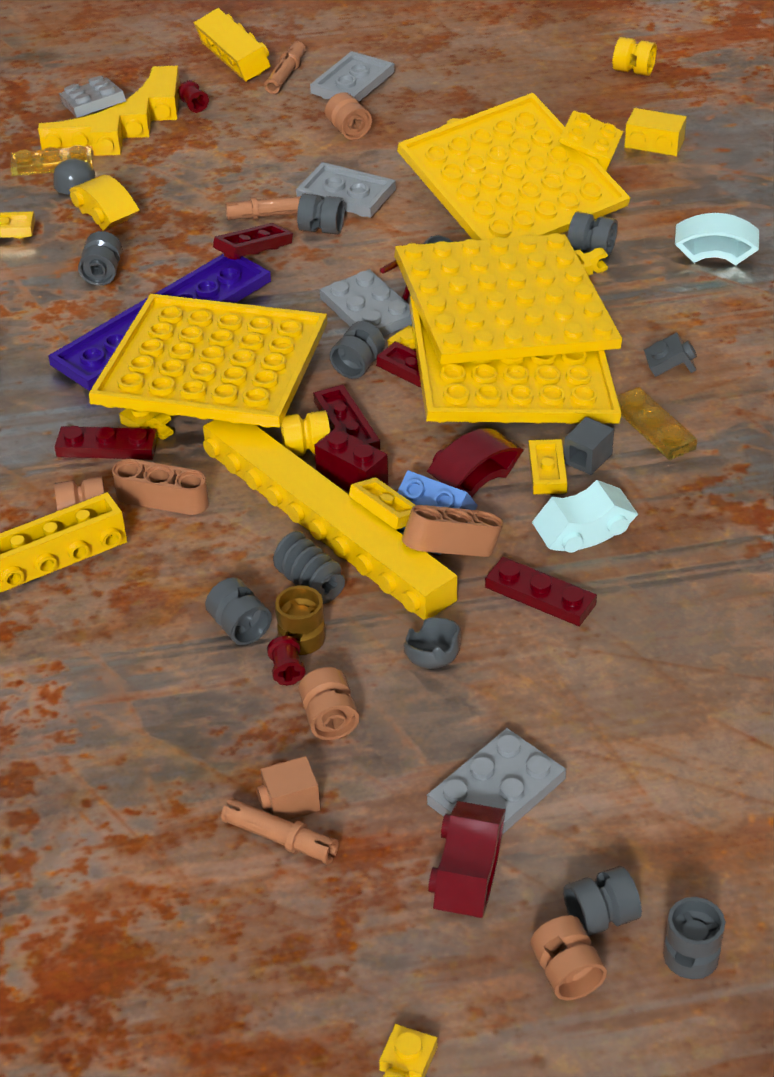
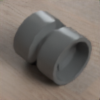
[297,194,345,235]
[567,211,618,256]
[78,231,122,286]
[329,321,385,379]
[205,577,272,645]
[563,866,642,936]
[663,897,726,980]

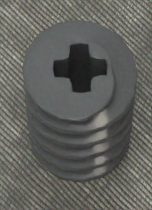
[273,531,345,604]

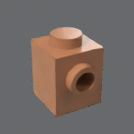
[256,756,320,820]

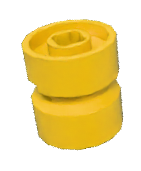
[613,37,657,76]
[280,410,330,457]

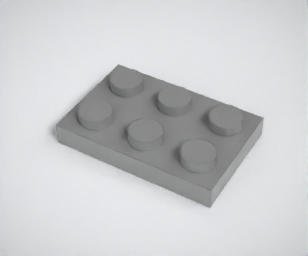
[310,51,394,102]
[59,76,126,118]
[296,162,396,218]
[320,269,412,336]
[427,728,566,834]

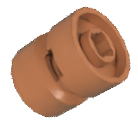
[325,92,372,140]
[54,476,105,511]
[298,667,359,740]
[530,915,607,1001]

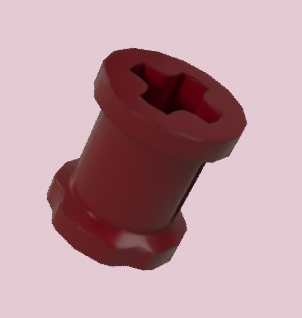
[178,80,209,113]
[267,636,306,686]

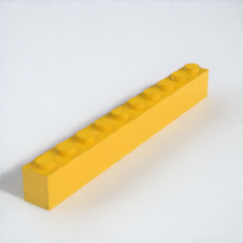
[203,420,457,620]

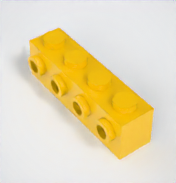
[193,8,271,82]
[0,492,127,593]

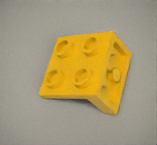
[559,111,623,171]

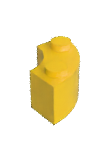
[69,175,140,231]

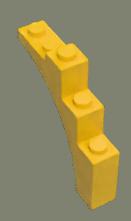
[38,66,180,156]

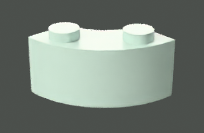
[675,213,759,265]
[532,480,638,553]

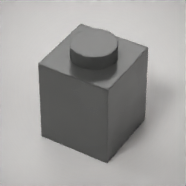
[564,417,614,475]

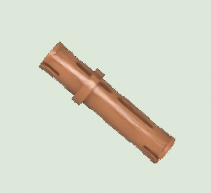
[264,41,306,94]
[226,196,301,220]
[221,798,339,865]

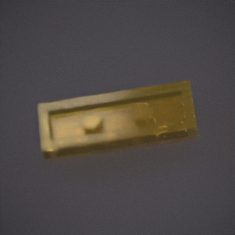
[10,145,93,176]
[617,387,697,460]

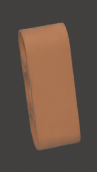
[112,459,209,515]
[402,505,504,557]

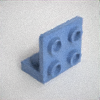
[397,470,478,555]

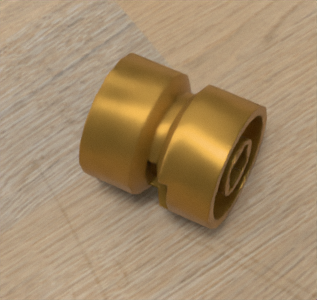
[275,585,326,655]

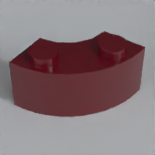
[426,428,524,497]
[428,801,506,918]

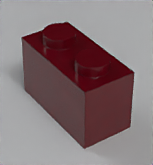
[314,428,388,492]

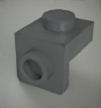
[644,332,697,377]

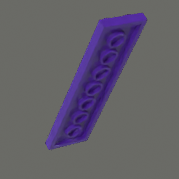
[48,253,271,391]

